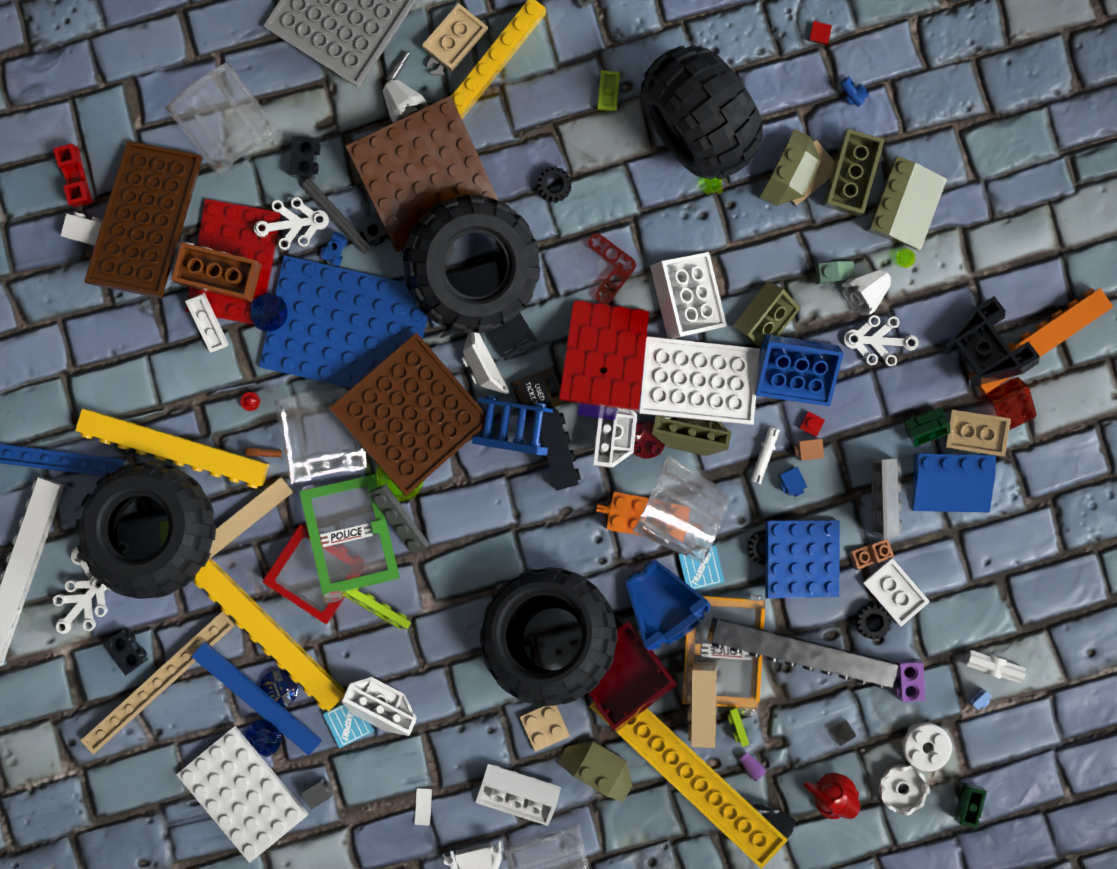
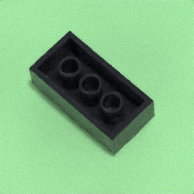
[540,410,581,491]

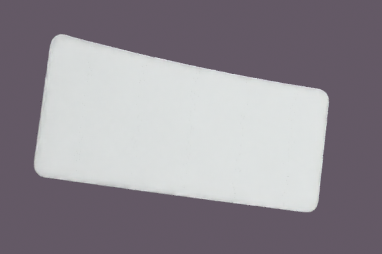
[415,788,432,826]

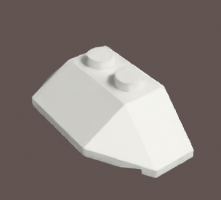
[461,333,510,395]
[593,409,637,468]
[341,677,417,736]

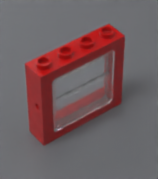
[262,523,367,625]

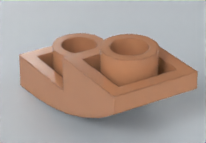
[849,539,894,570]

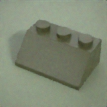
[733,281,801,350]

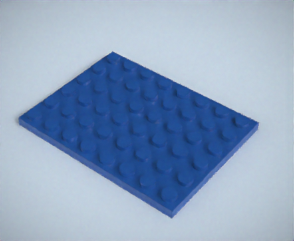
[259,255,428,388]

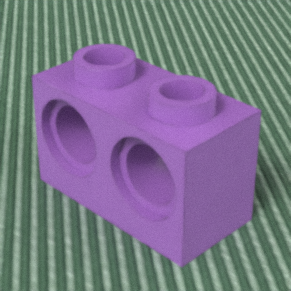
[895,660,926,702]

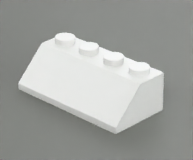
[475,764,561,826]

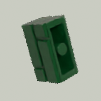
[904,407,950,447]
[954,782,987,829]

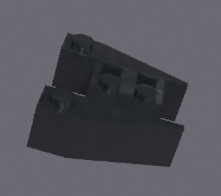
[945,296,1040,388]

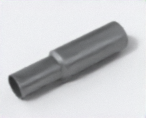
[386,51,411,81]

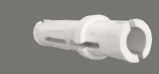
[750,426,780,484]

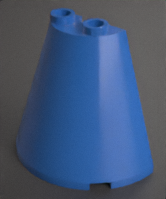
[625,559,710,650]

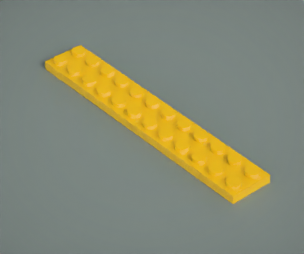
[589,702,788,869]

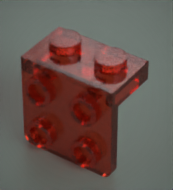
[984,377,1037,430]

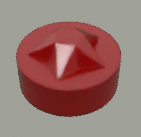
[240,392,261,411]

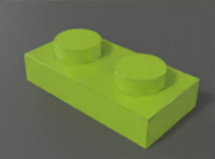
[597,70,620,112]
[727,707,750,747]

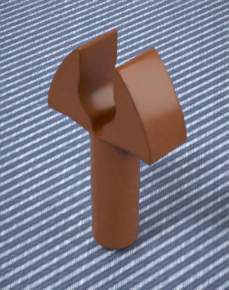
[245,448,282,458]

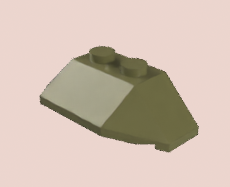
[760,129,821,206]
[652,415,732,456]
[557,741,633,802]

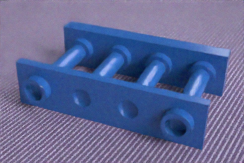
[472,395,553,455]

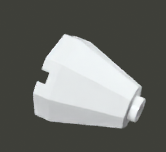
[383,80,429,122]
[842,269,891,316]

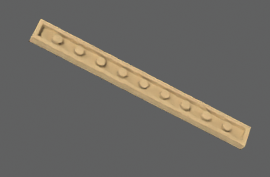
[80,611,236,755]

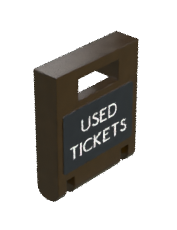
[511,367,567,418]

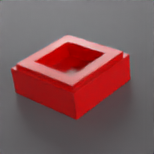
[809,21,832,45]

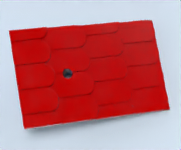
[559,301,649,420]

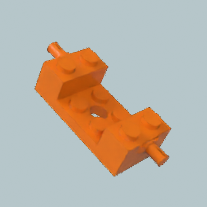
[596,491,700,545]

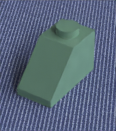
[815,261,855,285]

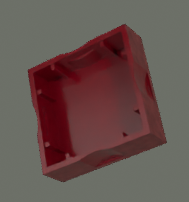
[588,621,678,732]

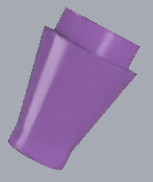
[739,752,767,781]

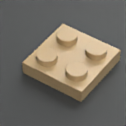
[520,705,570,752]

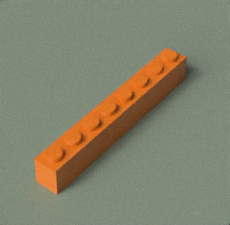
[969,288,1113,394]

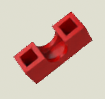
[53,143,93,208]

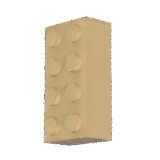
[688,662,717,748]

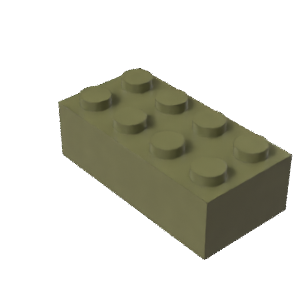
[822,129,885,217]

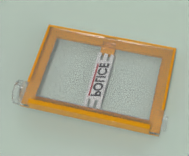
[682,595,766,716]

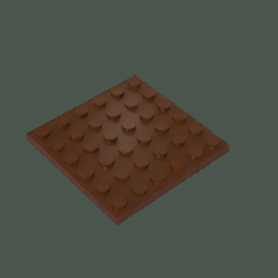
[345,96,498,252]
[328,332,486,497]

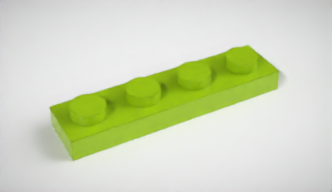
[337,588,411,630]

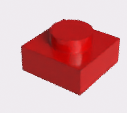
[799,411,825,437]

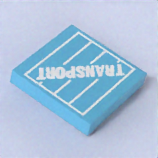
[678,545,725,590]
[323,704,375,749]

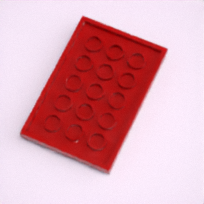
[185,199,282,326]

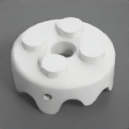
[902,722,952,772]
[879,764,930,815]

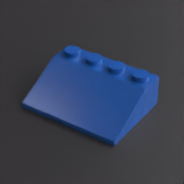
[755,334,844,406]
[913,454,996,513]

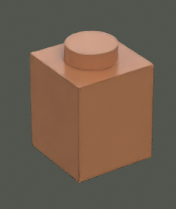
[794,439,824,461]

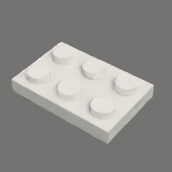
[862,558,930,627]

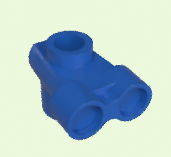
[840,76,869,107]
[319,232,347,266]

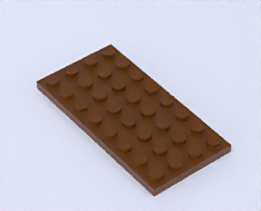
[84,141,203,299]

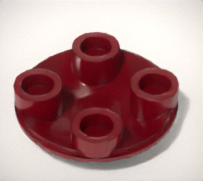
[633,421,665,459]

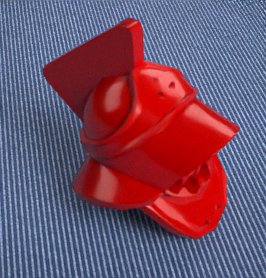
[803,773,860,819]

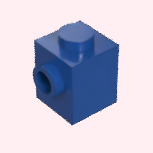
[778,466,807,497]

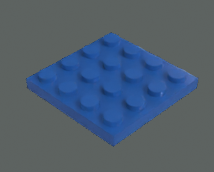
[765,520,840,598]

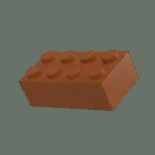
[171,242,262,302]

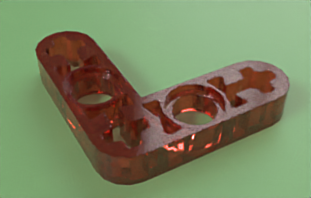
[588,233,636,305]

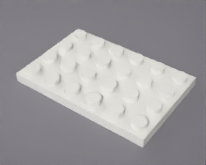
[639,337,760,425]
[176,726,308,863]

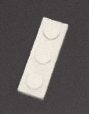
[185,293,229,353]

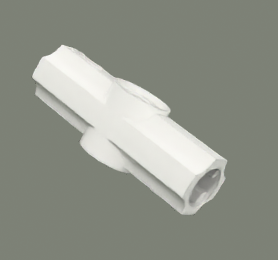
[965,650,1026,684]

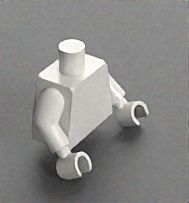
[442,841,502,869]

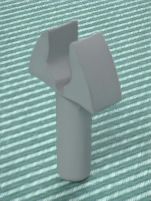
[427,56,445,76]

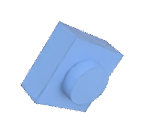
[969,688,992,710]

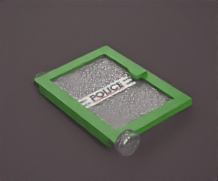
[300,474,400,603]

